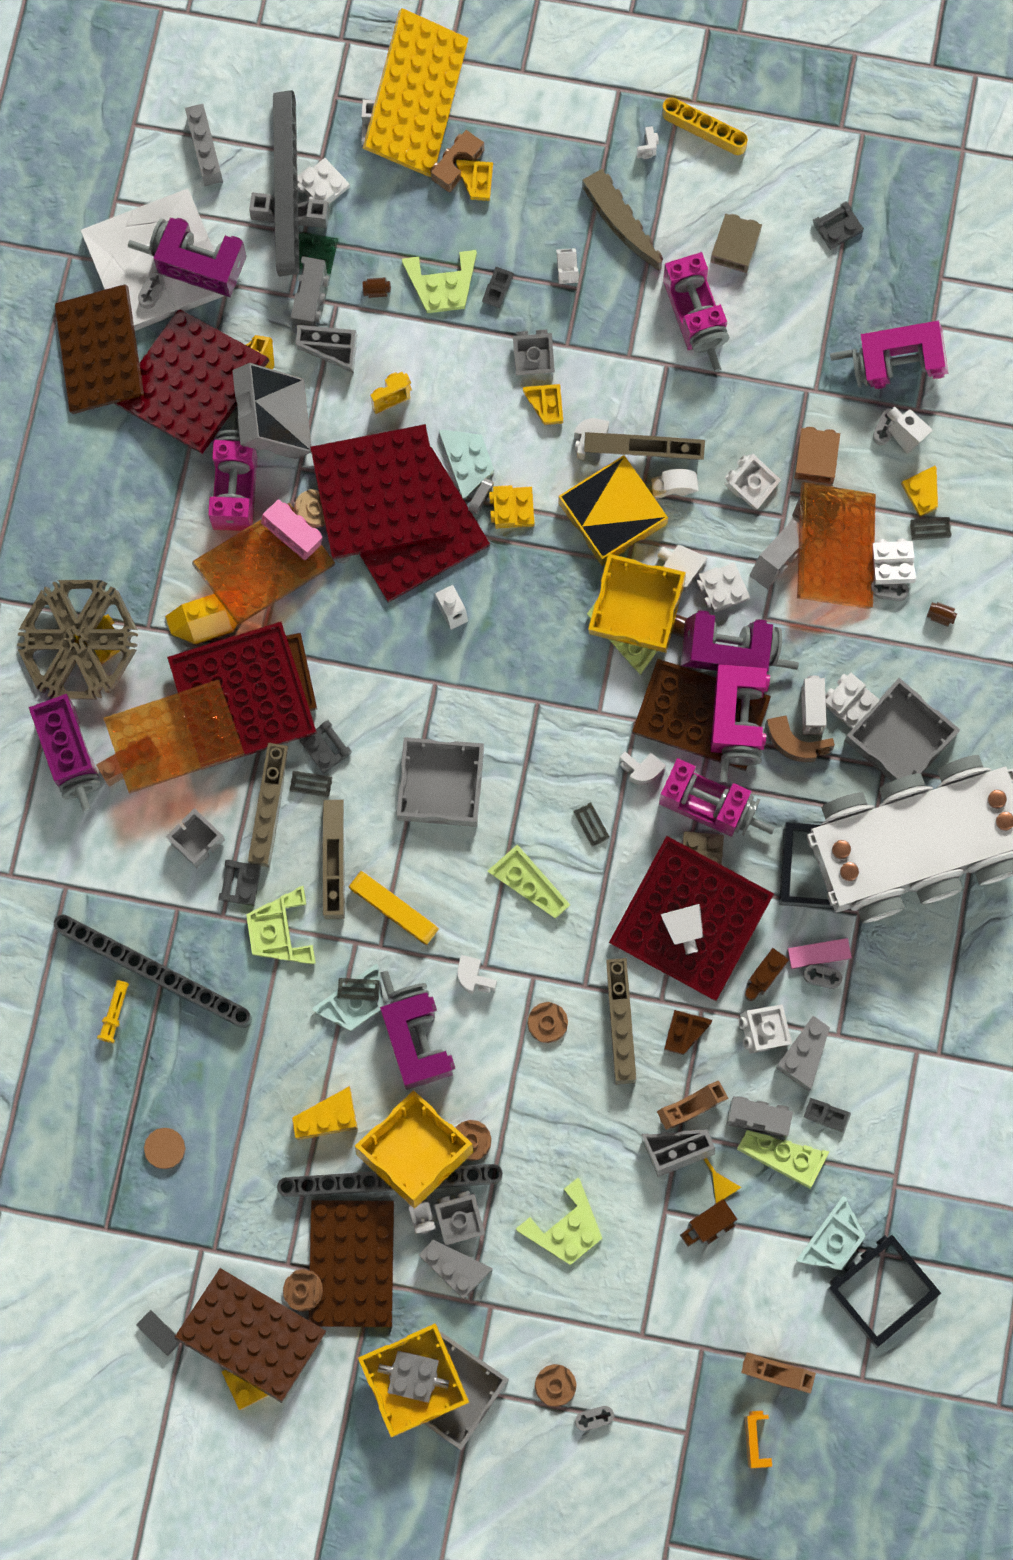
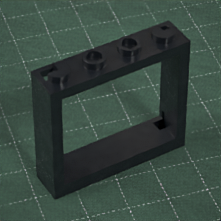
[779,822,852,911]
[827,1235,941,1348]

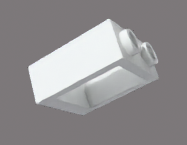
[801,675,826,735]

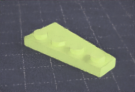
[487,845,571,918]
[737,1130,829,1189]

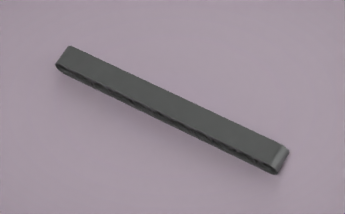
[273,90,299,277]
[54,914,252,1028]
[277,1164,503,1198]

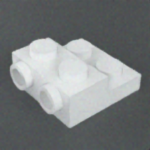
[298,158,350,204]
[724,454,781,510]
[872,538,916,585]
[696,562,750,614]
[825,672,880,729]
[738,1004,792,1054]

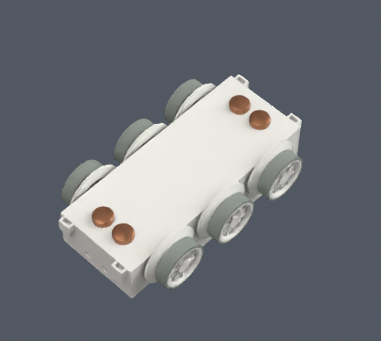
[807,755,1013,924]

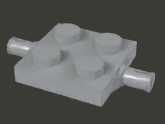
[378,1350,449,1403]

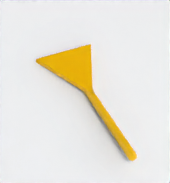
[703,1158,742,1203]

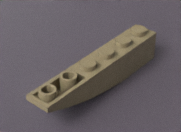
[582,169,663,270]
[584,432,705,460]
[248,743,288,867]
[323,799,345,919]
[606,958,636,1085]

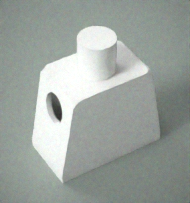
[886,407,933,454]
[657,545,707,593]
[434,585,468,630]
[661,904,703,954]

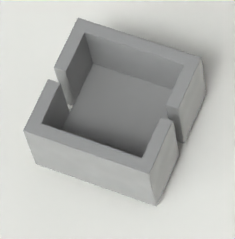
[166,808,225,868]

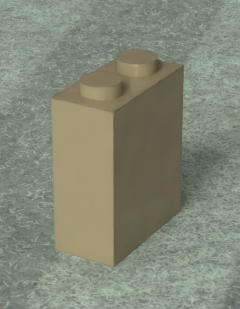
[710,214,762,273]

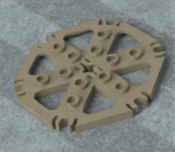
[17,580,138,700]

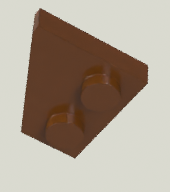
[664,1010,712,1055]

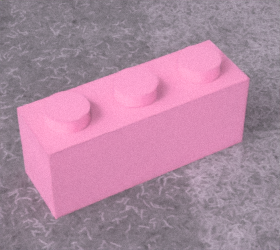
[261,499,323,560]

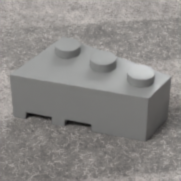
[291,256,330,326]
[296,325,357,373]
[749,519,812,590]
[776,1016,830,1092]
[726,1096,793,1138]
[642,1130,715,1177]
[419,1240,493,1300]

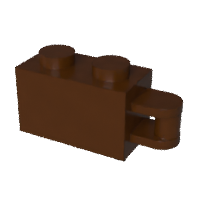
[744,948,789,1001]
[680,1199,738,1247]

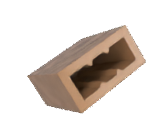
[794,427,841,484]

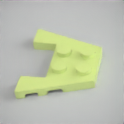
[402,250,477,313]
[246,886,316,964]
[516,1178,602,1265]

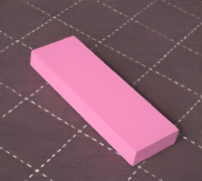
[787,938,852,969]

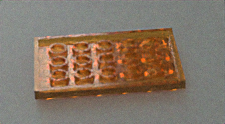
[797,482,876,609]
[192,503,335,625]
[104,679,244,794]

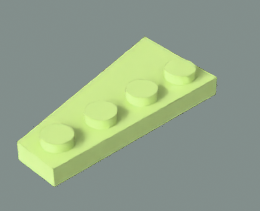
[587,600,658,676]

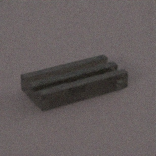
[910,517,952,541]
[289,771,333,797]
[573,802,610,847]
[337,978,380,1001]

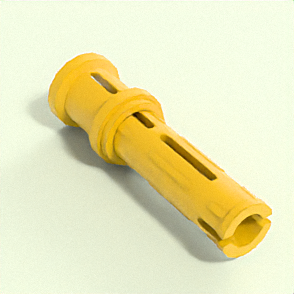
[97,980,129,1043]

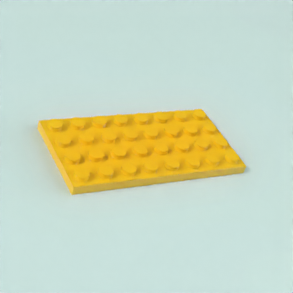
[363,8,469,177]

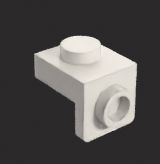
[637,126,659,159]
[408,1199,435,1234]

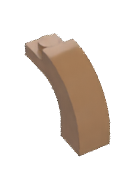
[766,715,835,762]
[657,1080,729,1130]
[741,1352,816,1394]

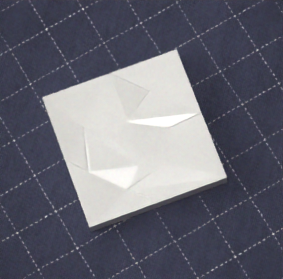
[81,188,224,331]

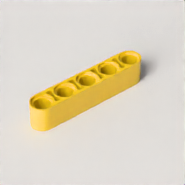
[662,98,748,155]
[348,871,439,945]

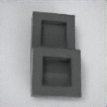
[482,266,514,308]
[804,1098,851,1133]
[136,1310,180,1356]

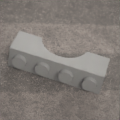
[185,104,223,186]
[249,192,330,228]

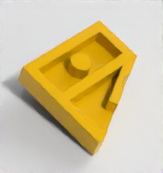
[456,160,493,201]
[523,384,563,425]
[901,466,938,517]

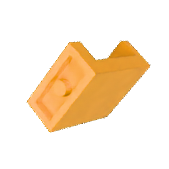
[744,1411,772,1468]

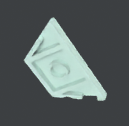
[439,430,494,500]
[312,964,384,1032]
[796,1196,866,1270]

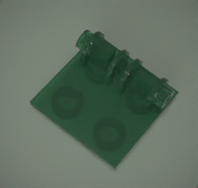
[299,232,338,274]

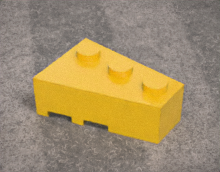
[292,1086,358,1140]

